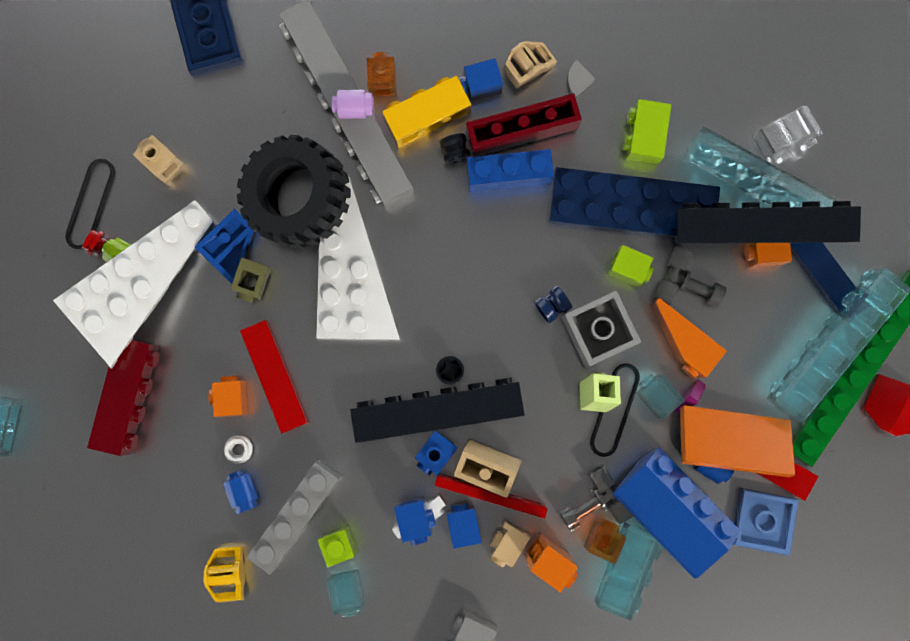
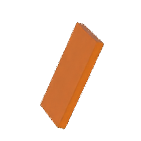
[680,405,795,477]

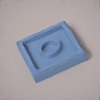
[733,488,799,556]

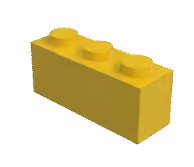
[382,75,471,148]

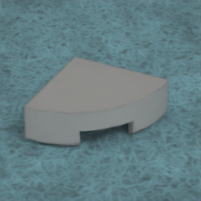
[568,59,595,98]

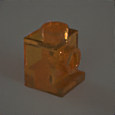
[367,52,397,97]

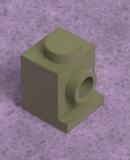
[230,258,272,303]

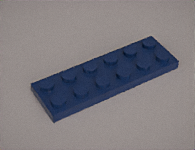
[549,167,720,238]

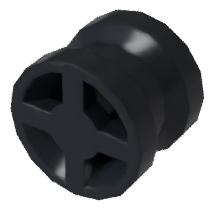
[439,133,471,164]

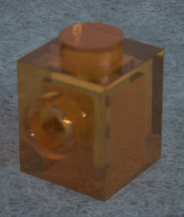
[584,519,627,564]

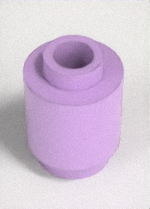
[332,90,374,119]

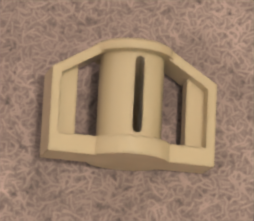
[503,41,557,89]

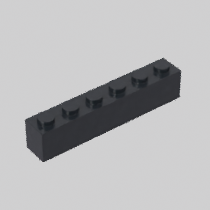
[676,201,861,244]
[350,377,525,443]

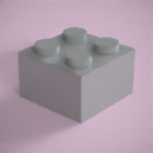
[561,290,641,368]

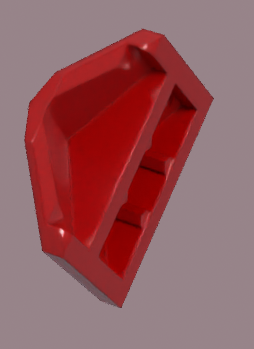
[862,374,910,436]

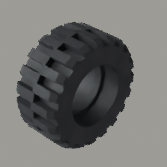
[236,135,351,248]

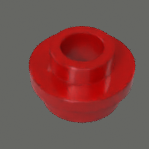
[82,230,107,257]

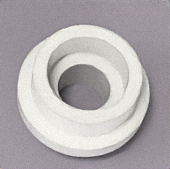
[224,435,253,464]

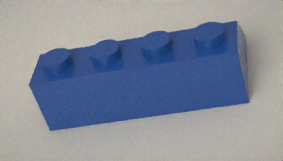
[613,447,741,579]

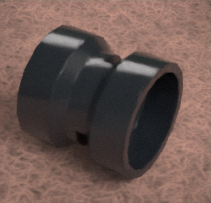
[436,356,464,385]

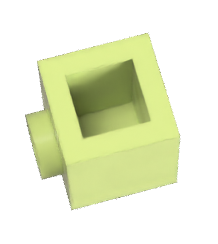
[579,372,621,412]

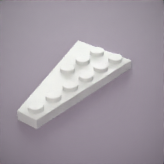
[316,175,400,340]
[53,200,213,369]

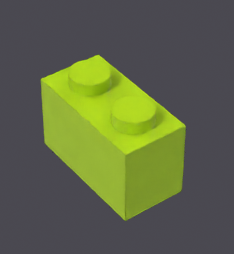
[623,99,672,165]

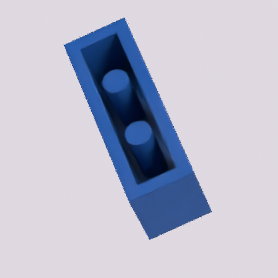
[467,149,554,192]

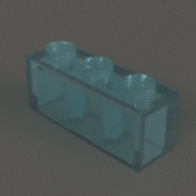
[594,522,663,621]

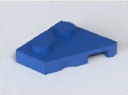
[194,208,255,284]

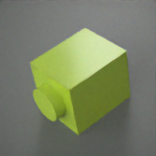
[607,245,654,287]
[317,525,358,568]

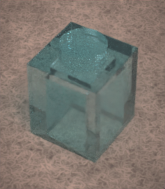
[636,374,685,419]
[327,569,365,617]

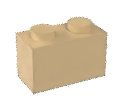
[454,439,522,498]

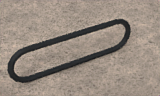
[65,159,114,249]
[590,363,640,457]

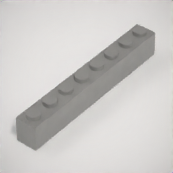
[279,0,414,209]

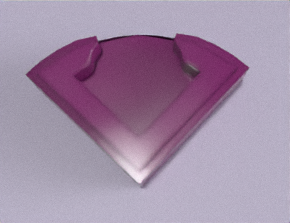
[674,379,706,414]

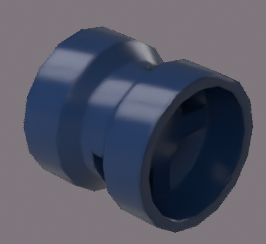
[534,286,573,324]

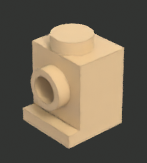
[489,519,530,568]

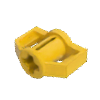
[203,546,245,603]

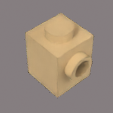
[133,135,184,183]

